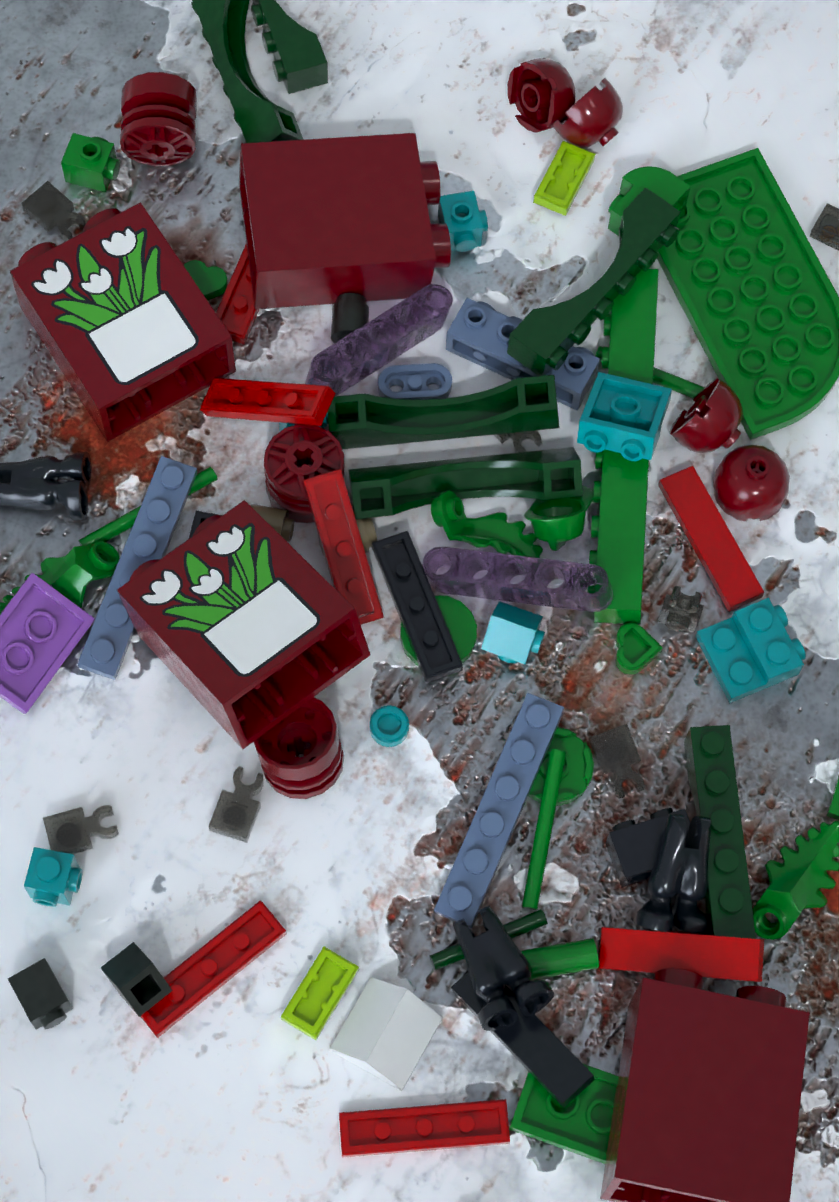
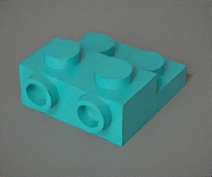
[577,372,672,461]
[695,598,806,704]

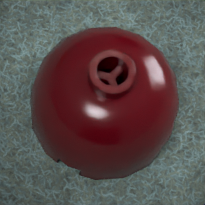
[507,58,575,133]
[553,78,623,148]
[669,378,743,453]
[713,445,790,522]

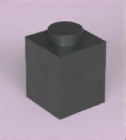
[101,942,172,1017]
[8,958,73,1030]

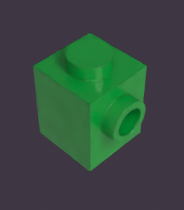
[61,133,120,192]

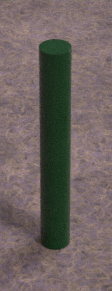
[429,909,548,971]

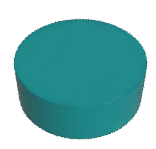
[370,705,409,747]

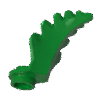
[431,491,545,580]
[0,541,120,614]
[752,821,839,940]

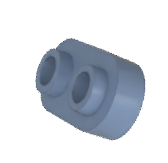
[378,363,452,400]

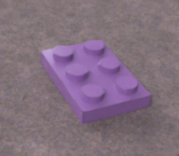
[0,573,95,714]

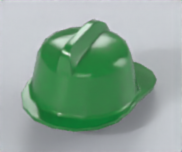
[524,486,594,551]

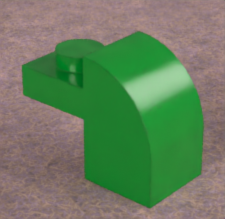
[608,166,691,236]

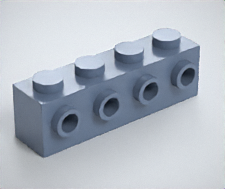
[446,298,600,411]

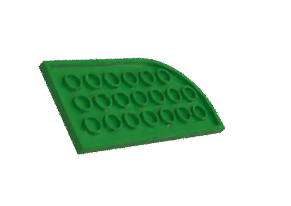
[657,148,839,440]

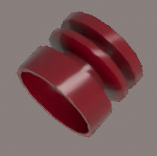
[120,72,197,166]
[264,424,345,523]
[254,697,344,799]

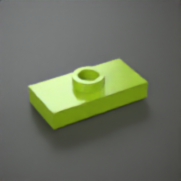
[533,141,596,216]
[281,947,359,1040]

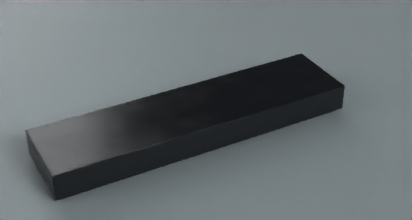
[372,531,463,683]
[451,972,595,1108]

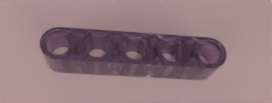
[305,284,453,396]
[422,547,613,612]

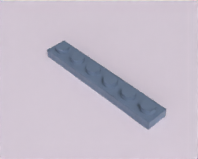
[77,456,197,680]
[434,693,564,929]

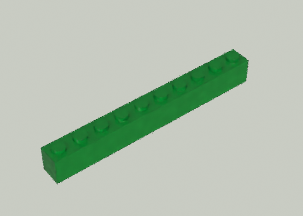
[587,269,658,625]

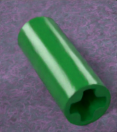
[521,938,599,980]

